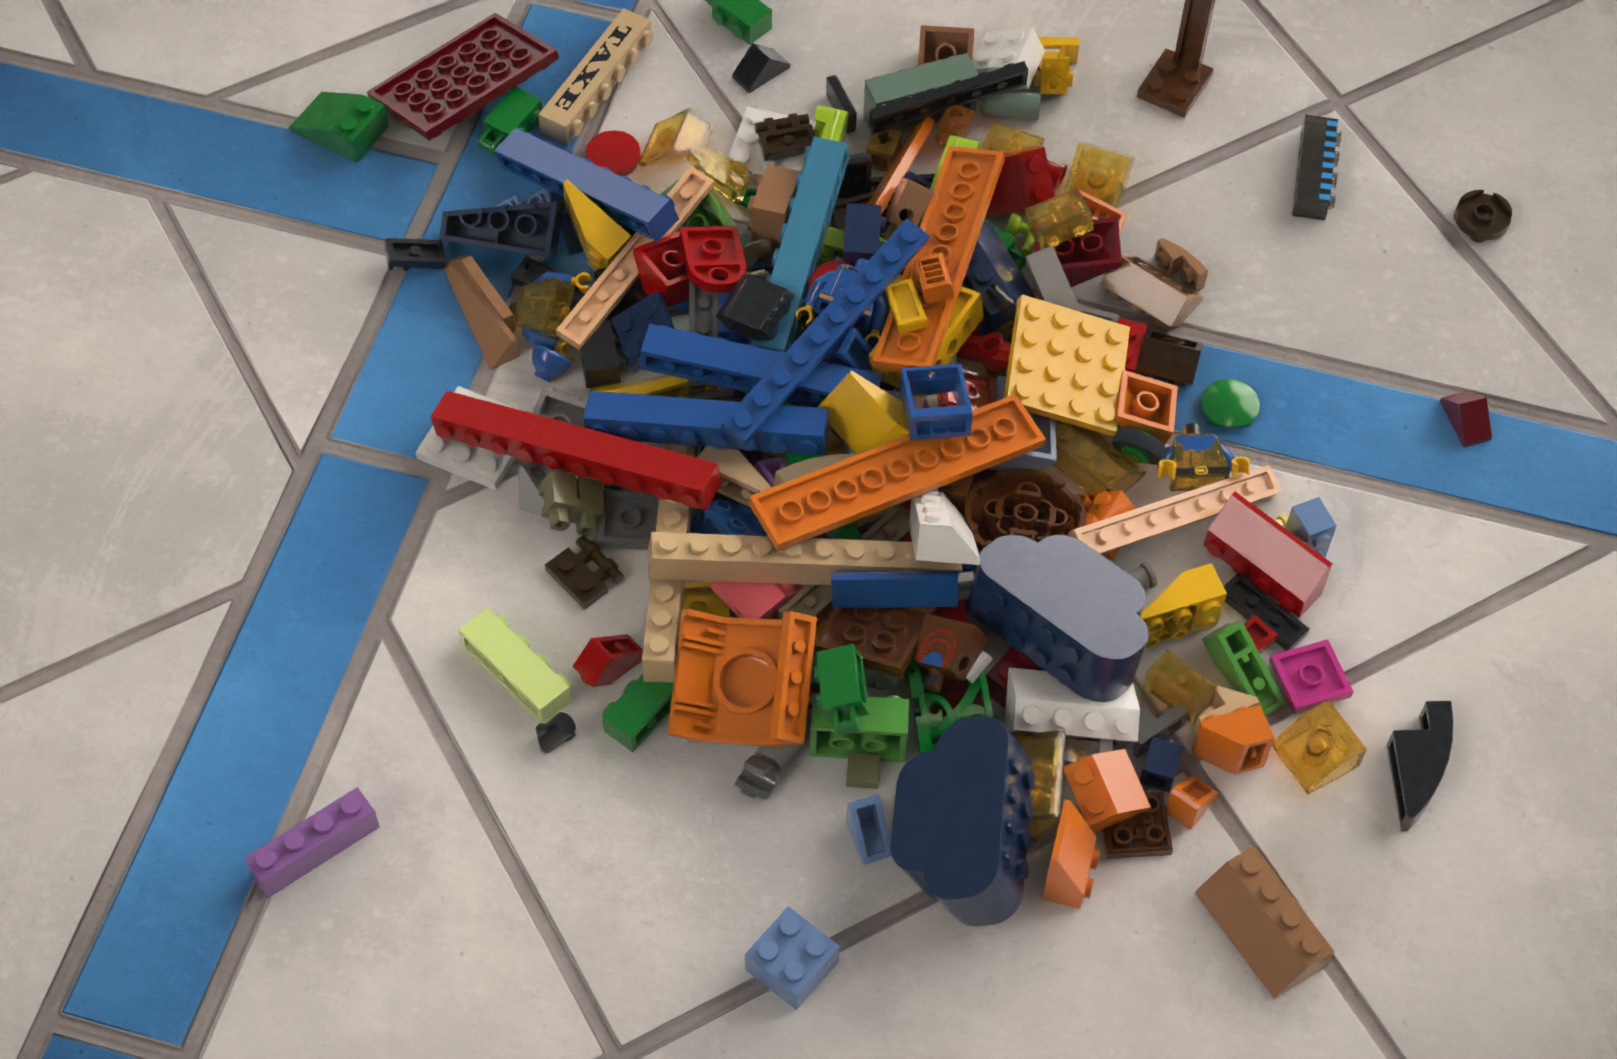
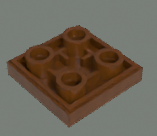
[1103,791,1173,859]

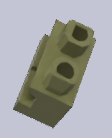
[538,470,604,537]

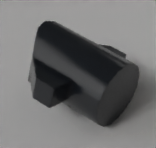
[535,712,576,753]

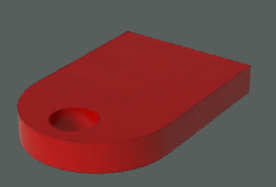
[679,226,746,293]

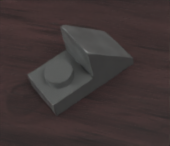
[1133,702,1189,759]

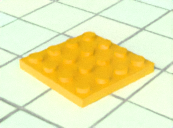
[1003,295,1130,436]

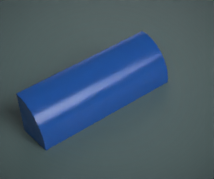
[831,571,958,608]

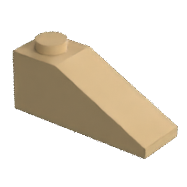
[697,446,772,507]

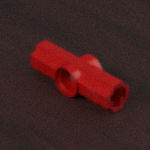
[957,333,1011,372]

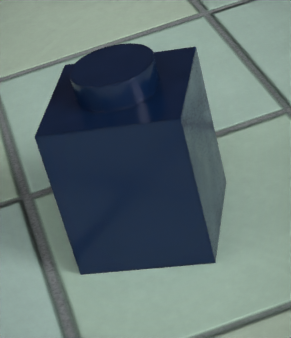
[1140,737,1184,793]

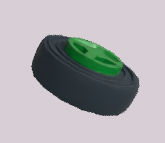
[1112,428,1166,465]

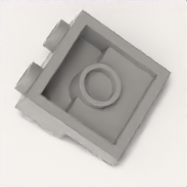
[533,387,588,428]

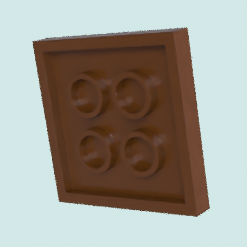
[813,607,937,678]

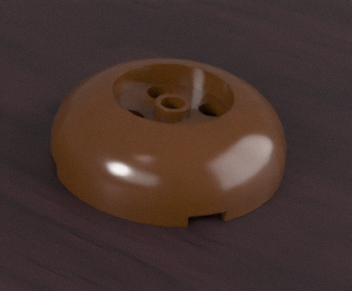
[964,468,1086,551]

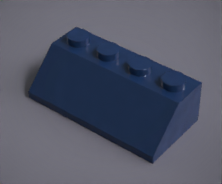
[962,221,1037,333]

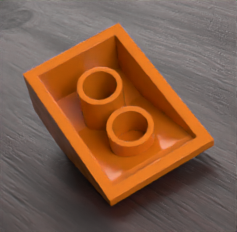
[1042,800,1100,909]

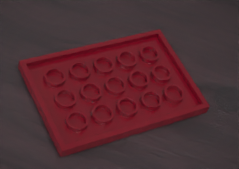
[367,13,560,141]

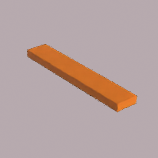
[868,116,935,215]

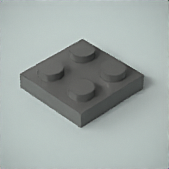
[597,490,659,550]

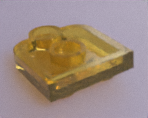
[686,144,752,205]

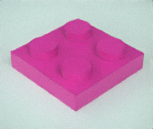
[1269,639,1354,714]

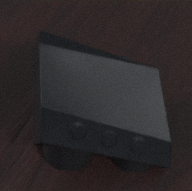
[716,275,796,341]

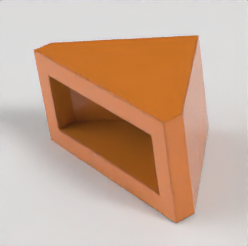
[1166,775,1219,830]

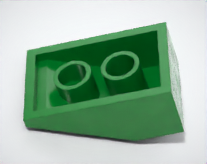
[289,91,389,163]

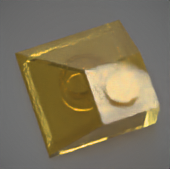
[638,107,713,167]

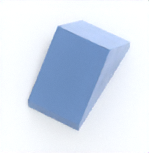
[846,794,892,865]

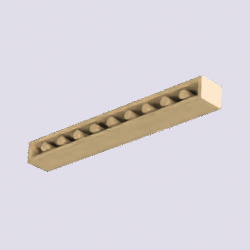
[642,444,698,683]
[647,532,962,585]

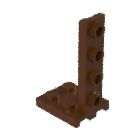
[1136,0,1215,118]

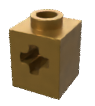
[866,128,902,172]

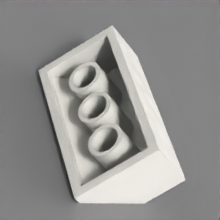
[909,489,980,565]
[1004,668,1140,743]

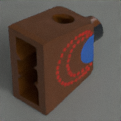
[914,614,989,693]

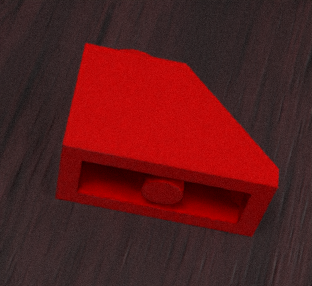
[572,634,643,687]

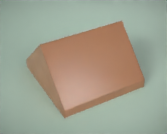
[918,25,975,66]

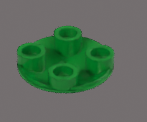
[1201,379,1260,428]

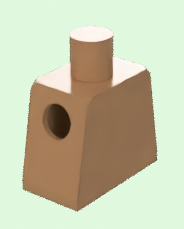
[883,178,935,240]

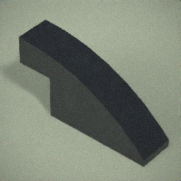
[1387,701,1453,831]

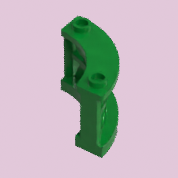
[905,647,999,753]

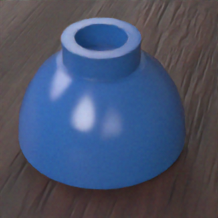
[532,345,571,382]

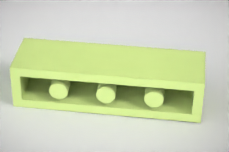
[458,607,572,724]

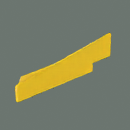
[590,375,717,398]

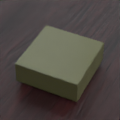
[846,753,880,789]

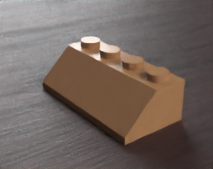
[1195,846,1335,999]

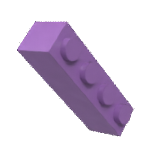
[244,787,380,899]

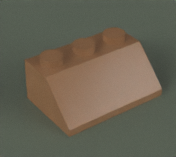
[1100,254,1204,329]

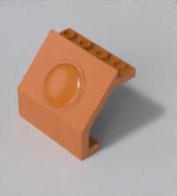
[667,609,817,748]

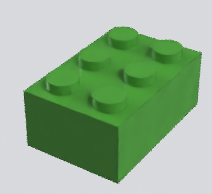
[810,693,909,762]

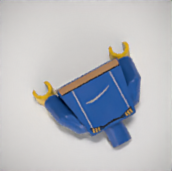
[795,259,888,341]

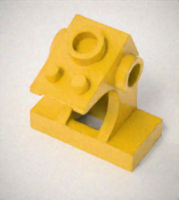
[1034,37,1079,94]

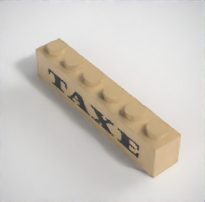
[538,8,653,145]

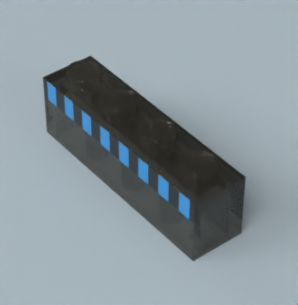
[1292,114,1342,221]

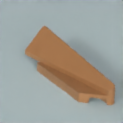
[444,255,520,369]

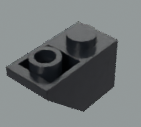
[580,320,625,389]

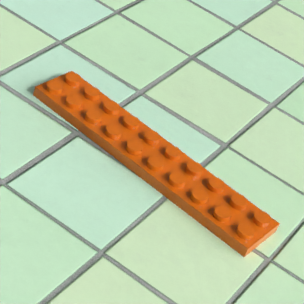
[872,146,1005,375]
[748,394,1046,551]

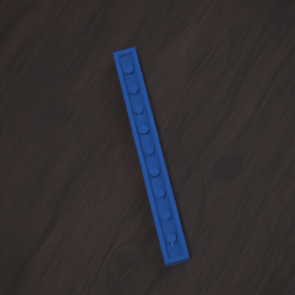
[721,218,930,446]

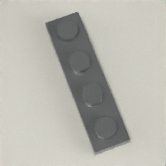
[689,278,719,386]

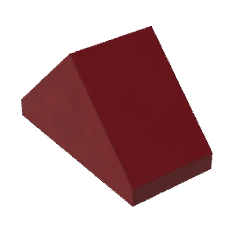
[1440,391,1492,447]

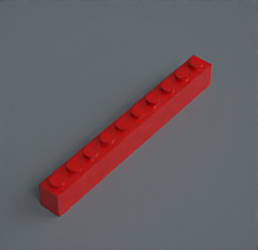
[430,390,721,510]

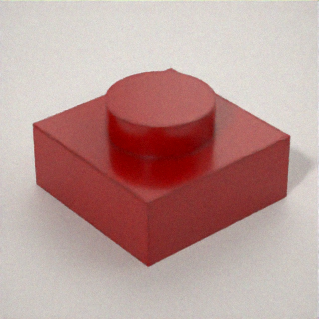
[1244,615,1278,653]

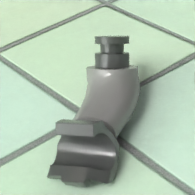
[734,694,812,800]

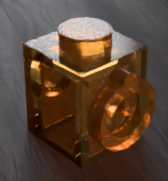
[934,105,975,147]

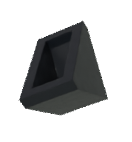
[732,43,790,93]

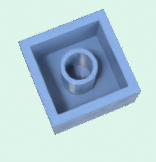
[745,906,840,1010]

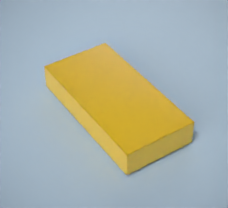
[885,278,928,335]

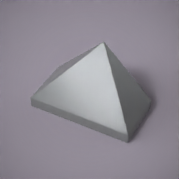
[519,462,550,515]

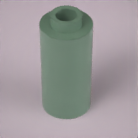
[979,91,1041,121]

